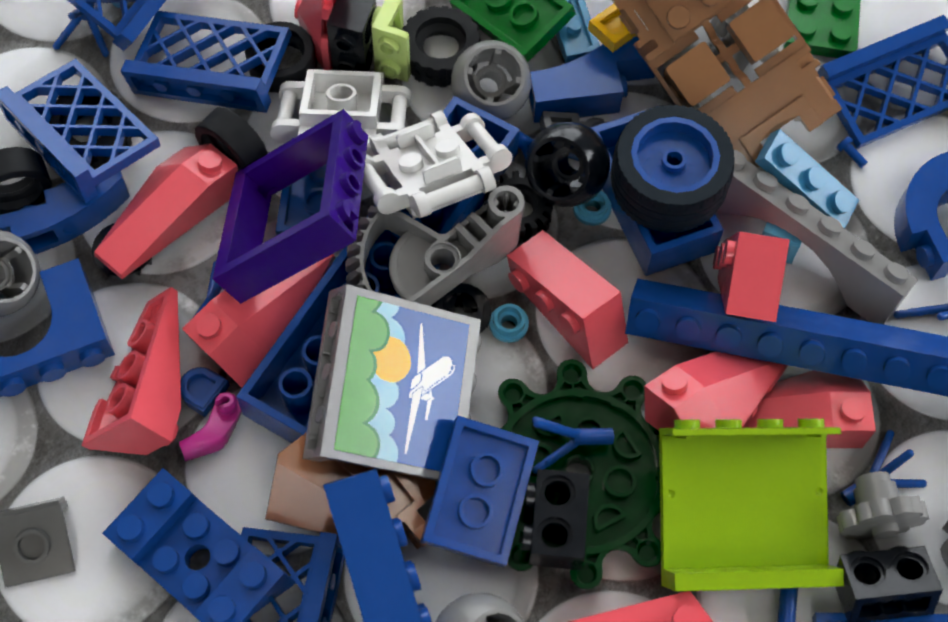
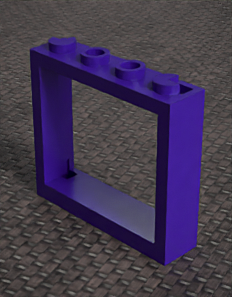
[212,109,368,304]

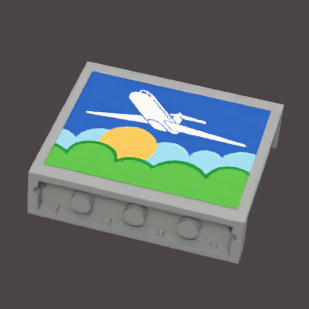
[302,284,482,484]

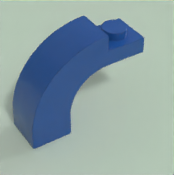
[894,152,948,281]

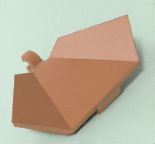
[265,432,436,549]

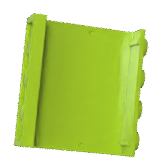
[659,418,844,592]

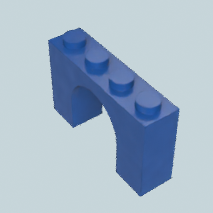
[0,258,115,397]

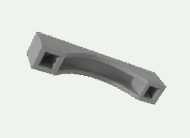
[717,150,918,324]

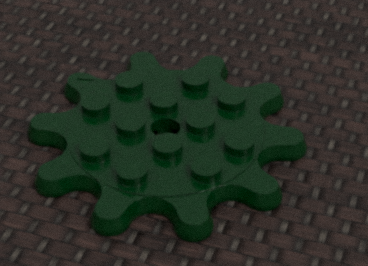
[498,359,661,590]

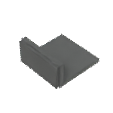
[0,497,76,587]

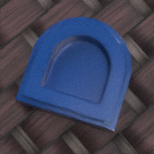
[181,367,230,417]

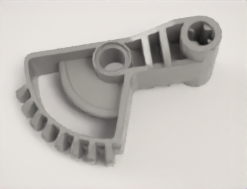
[345,185,525,306]

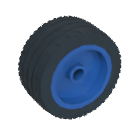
[611,105,735,233]

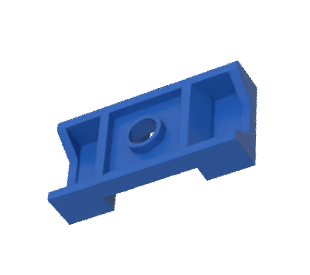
[102,468,293,622]

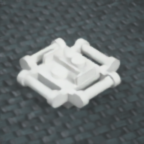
[270,69,412,157]
[363,110,513,219]

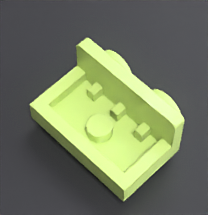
[371,0,411,82]

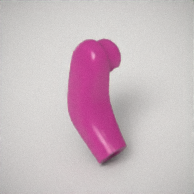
[179,392,242,462]

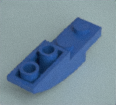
[0,171,130,254]

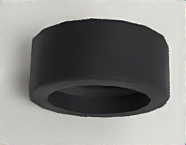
[245,21,316,93]
[195,107,268,171]
[0,147,52,215]

